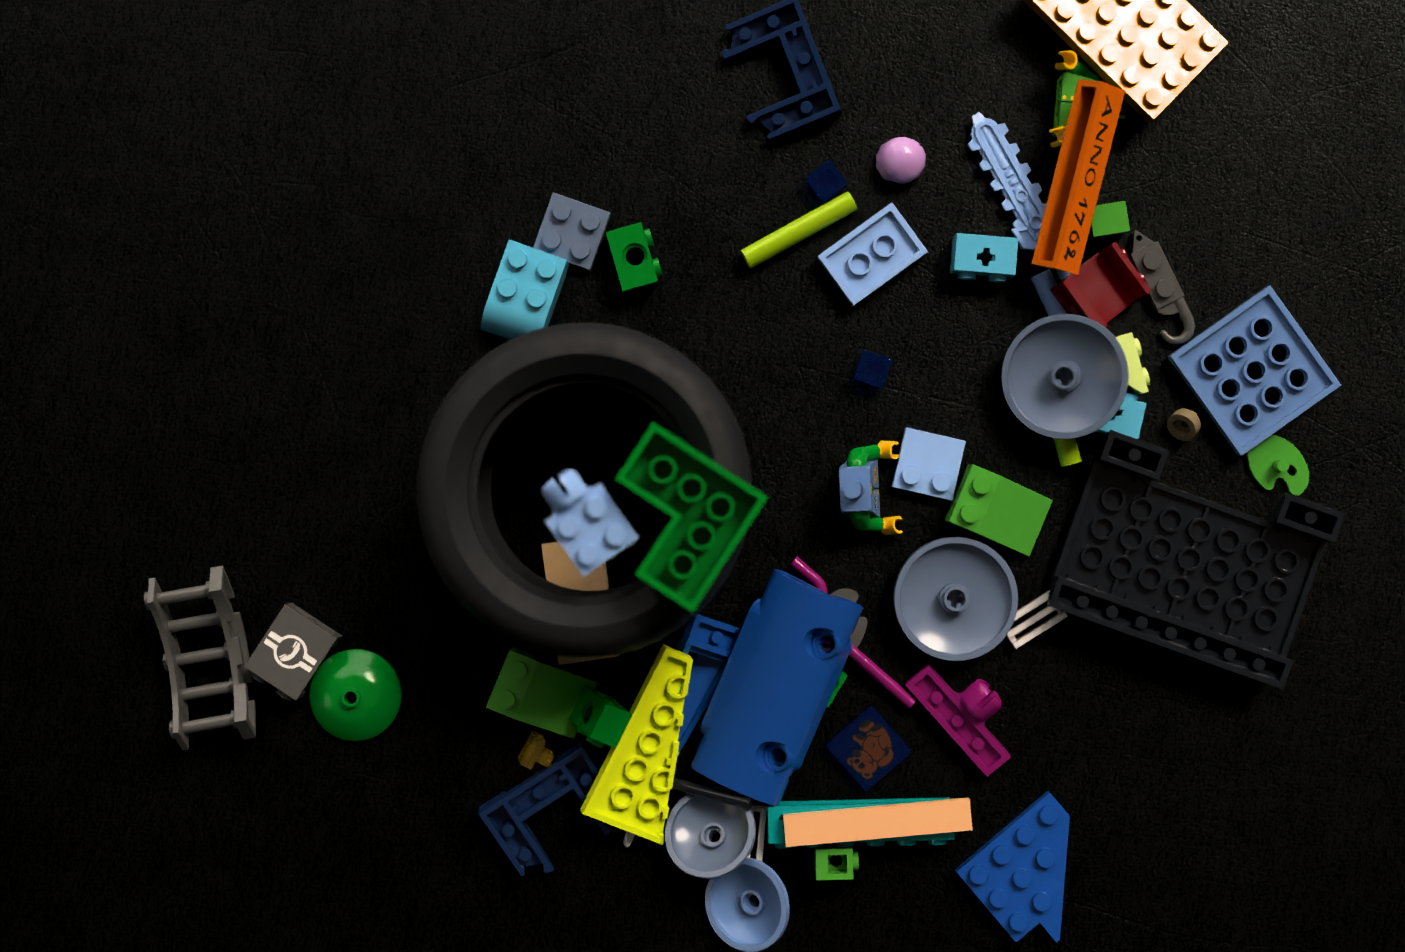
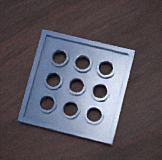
[1168,285,1341,456]

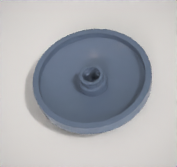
[1002,314,1129,439]
[893,537,1018,661]

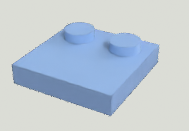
[892,427,966,501]

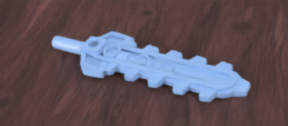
[967,112,1070,280]

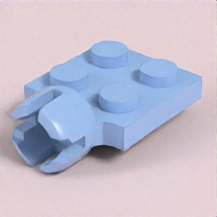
[542,469,639,576]

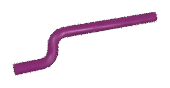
[790,556,916,709]

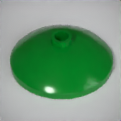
[309,649,402,741]

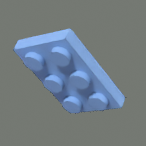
[817,202,928,307]

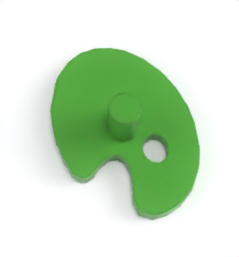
[1246,435,1309,496]

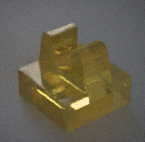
[518,731,554,770]

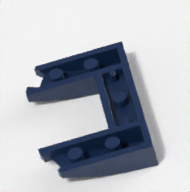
[723,0,842,140]
[478,741,612,876]

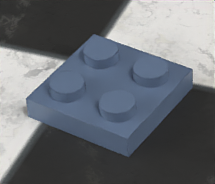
[533,192,611,271]

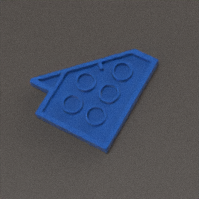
[955,791,1070,943]

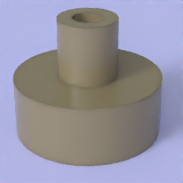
[1167,408,1201,441]

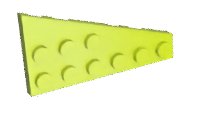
[580,644,693,845]

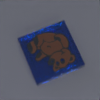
[825,705,912,792]

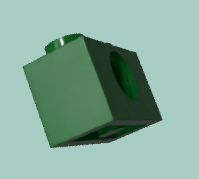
[606,222,663,295]
[569,685,632,748]

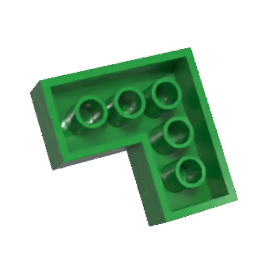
[615,422,768,612]

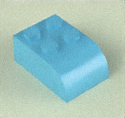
[481,239,570,340]

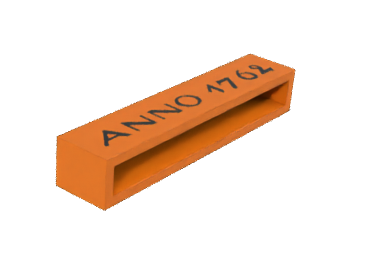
[1032,79,1125,275]

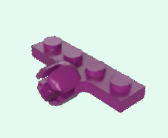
[905,663,1011,777]

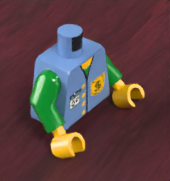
[839,441,903,535]

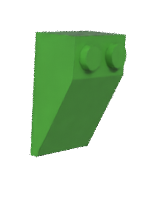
[944,464,1053,556]
[486,647,598,739]

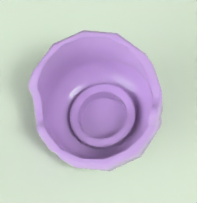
[876,137,926,184]

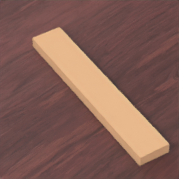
[783,797,973,847]

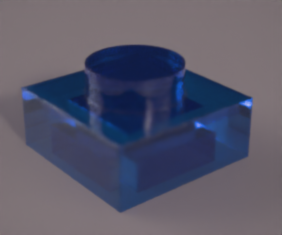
[805,160,848,204]
[853,350,892,389]

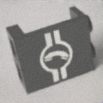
[244,603,342,701]

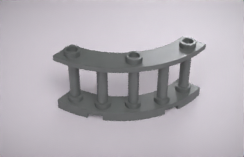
[144,566,256,750]

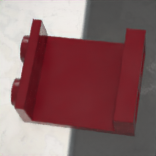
[1050,241,1151,327]

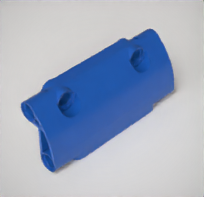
[691,569,863,806]

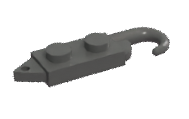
[1128,230,1195,345]

